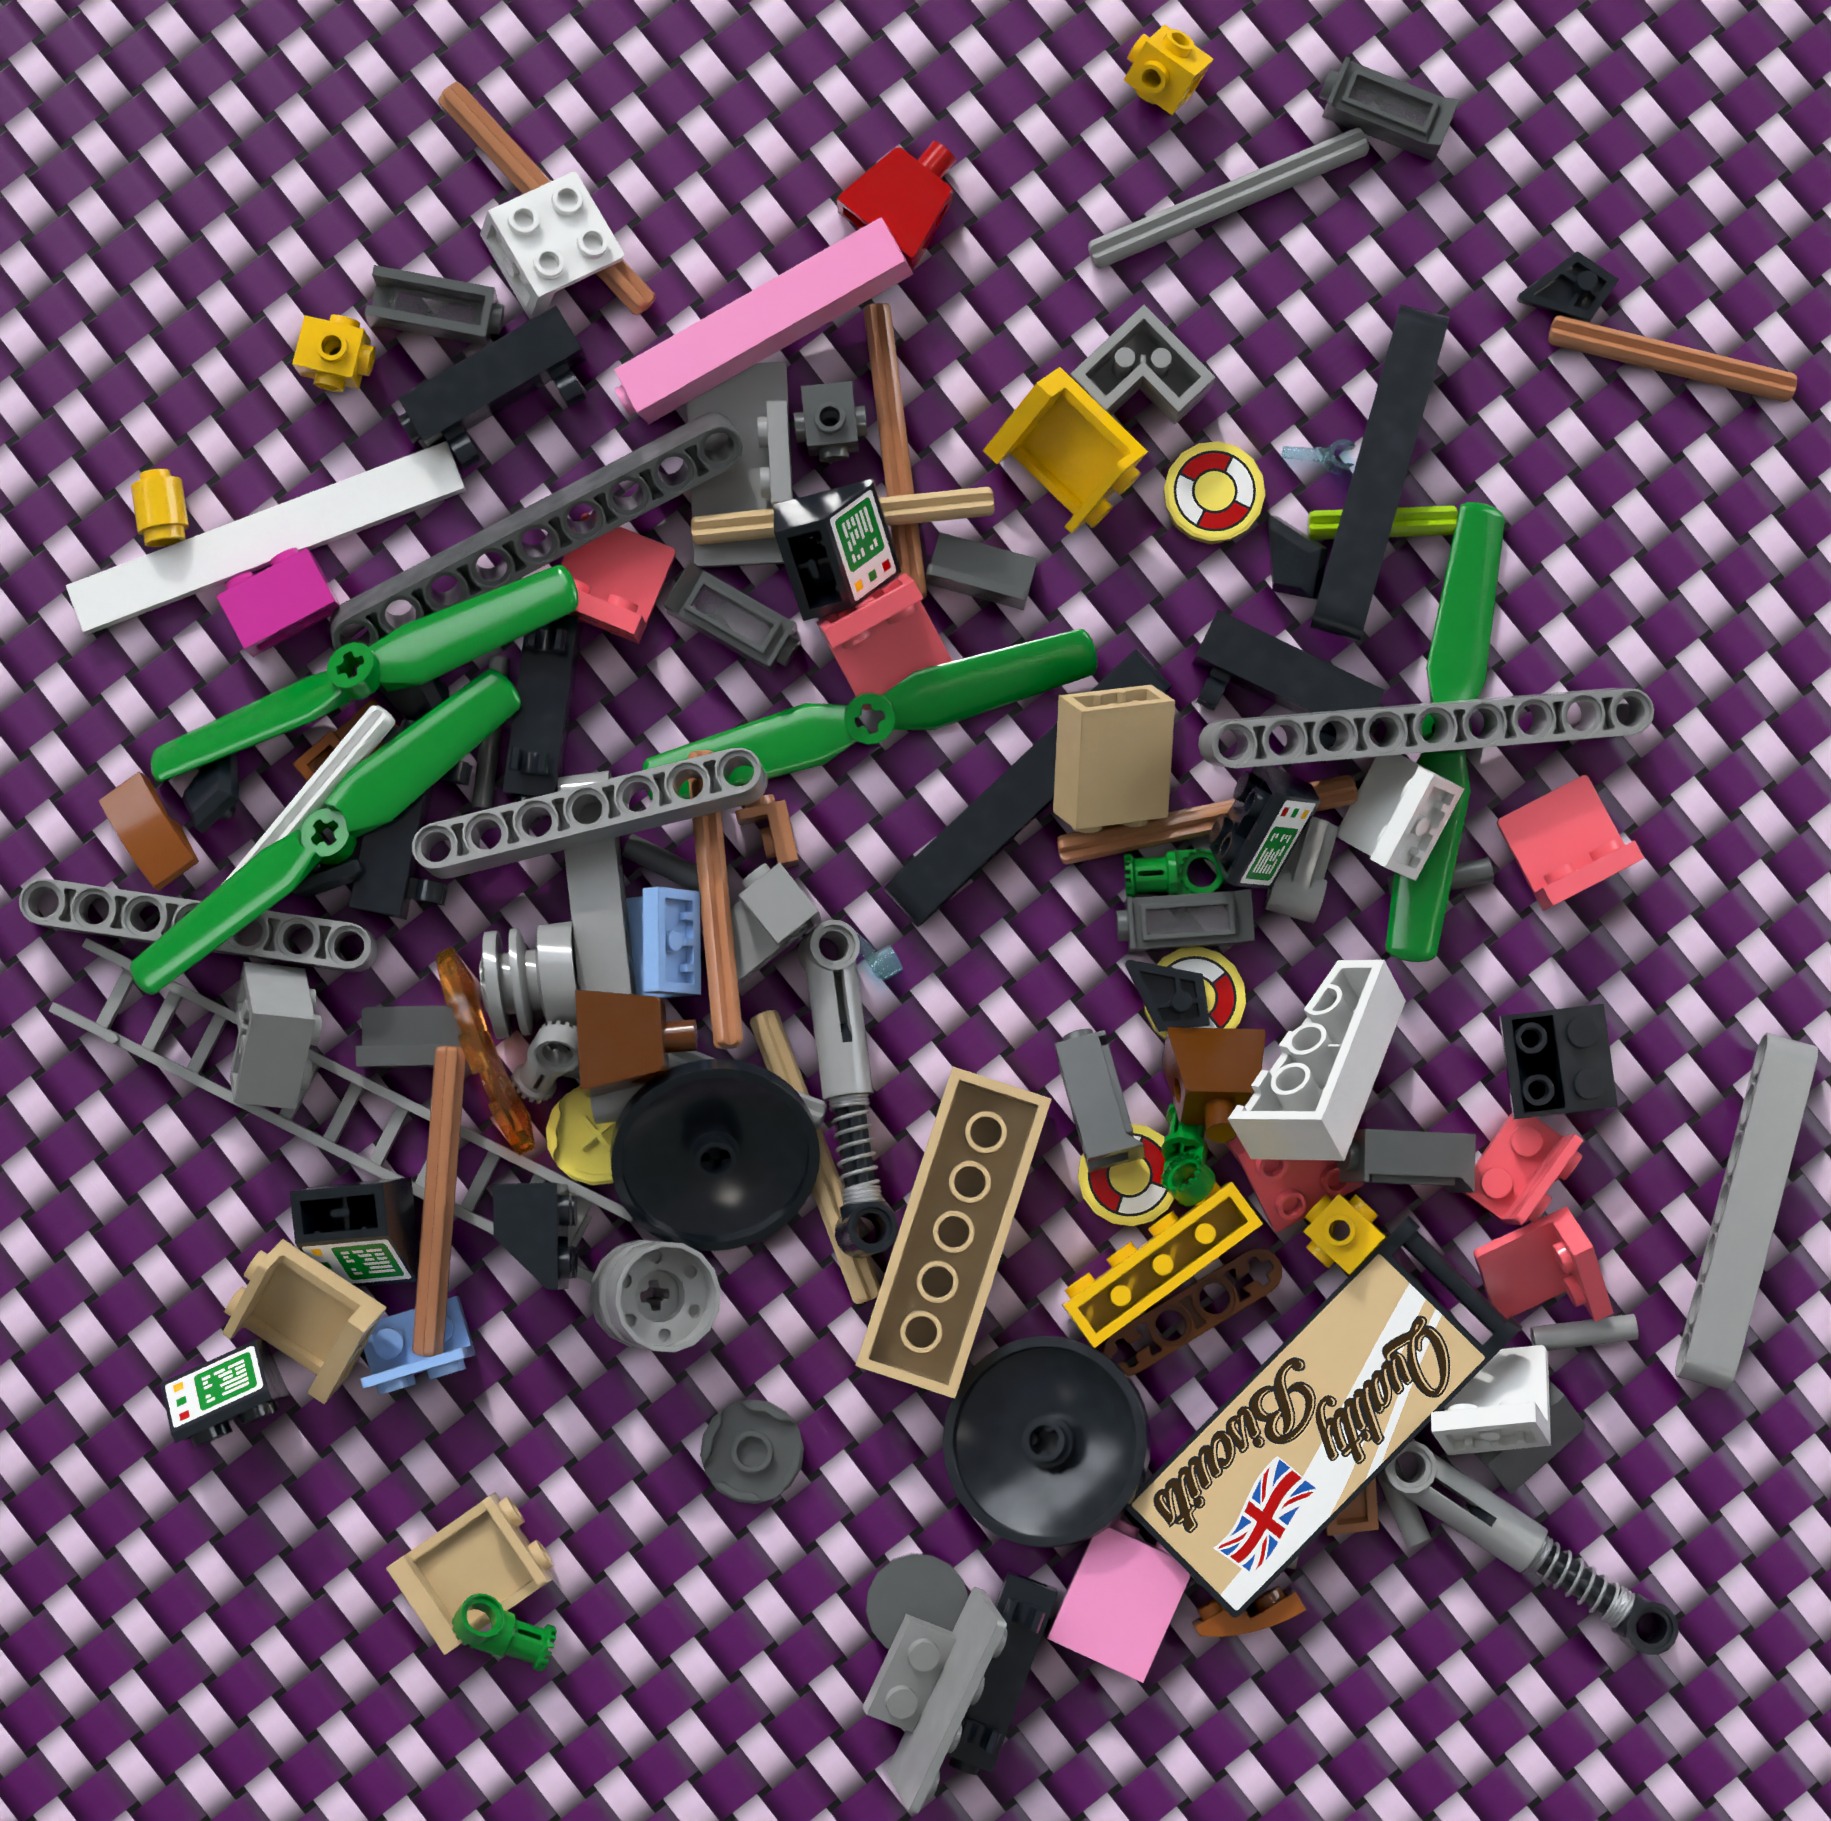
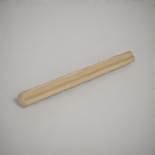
[691,487,995,545]
[750,1010,881,1304]

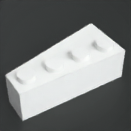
[1228,960,1406,1161]

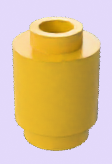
[131,469,189,547]

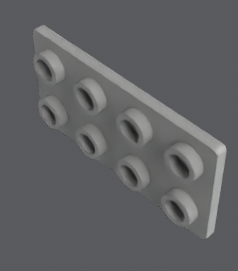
[687,362,793,568]
[862,1587,1007,1814]

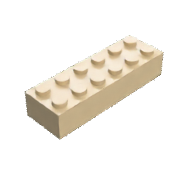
[855,1066,1052,1399]

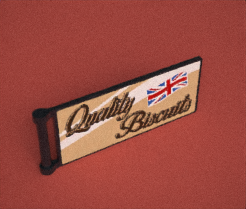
[1127,1216,1523,1618]

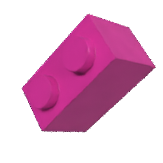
[216,547,340,657]

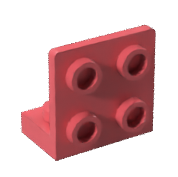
[561,513,676,644]
[816,573,952,710]
[1497,775,1645,911]
[1463,1113,1583,1226]
[1225,1136,1364,1232]
[1473,1206,1614,1322]

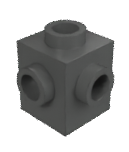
[794,381,868,463]

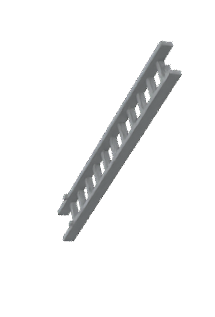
[49,938,634,1284]

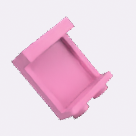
[1046,1519,1191,1683]

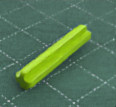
[1307,506,1458,540]

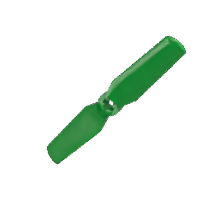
[1386,502,1505,962]
[150,565,579,782]
[642,629,1098,800]
[130,668,521,995]

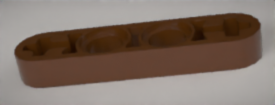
[1103,1248,1282,1376]

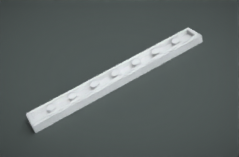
[66,441,466,635]

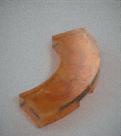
[436,947,536,1155]

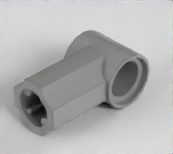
[1264,816,1339,924]

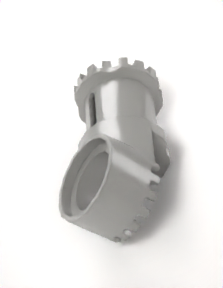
[511,1020,579,1103]

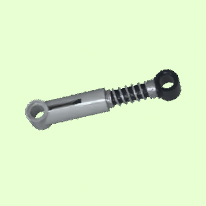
[798,920,898,1259]
[1379,1441,1679,1655]

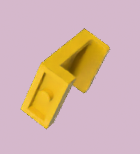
[983,367,1148,534]

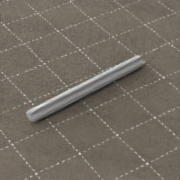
[1088,128,1370,268]

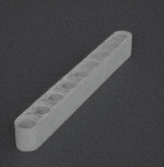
[1198,688,1654,768]

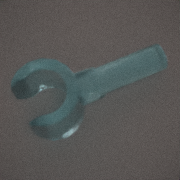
[1282,439,1356,474]
[845,922,903,980]

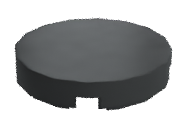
[700,1399,804,1504]
[866,1553,969,1649]

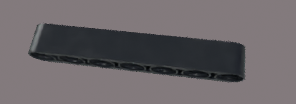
[1310,304,1450,641]
[882,649,1173,927]

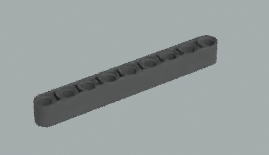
[330,412,743,651]

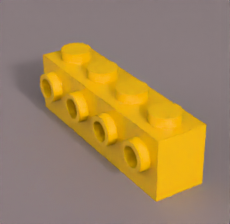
[1061,1181,1263,1348]

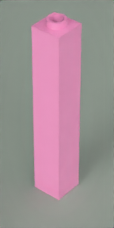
[614,217,913,424]

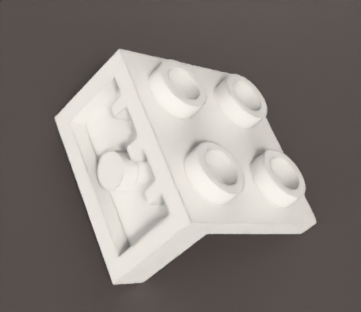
[480,172,624,319]
[1337,755,1464,881]
[1431,1345,1551,1455]

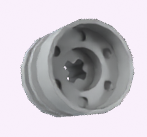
[479,921,579,1039]
[590,1240,721,1352]

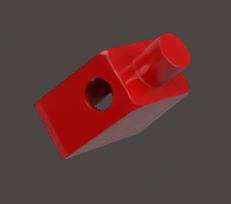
[837,141,956,271]

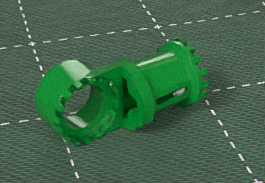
[1124,849,1224,898]
[1161,1102,1215,1206]
[452,1593,557,1672]

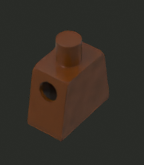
[575,990,698,1097]
[1162,1027,1266,1143]

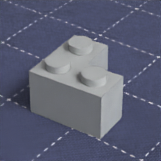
[1070,304,1215,425]
[701,862,821,983]
[230,962,322,1109]

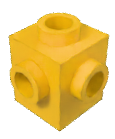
[1123,24,1214,115]
[292,314,376,392]
[1303,1194,1387,1275]

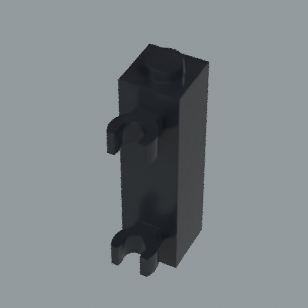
[398,306,586,470]
[1192,610,1385,764]
[503,615,583,802]
[349,720,473,920]
[946,1570,1058,1776]

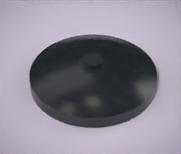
[610,1059,820,1251]
[943,1336,1151,1548]

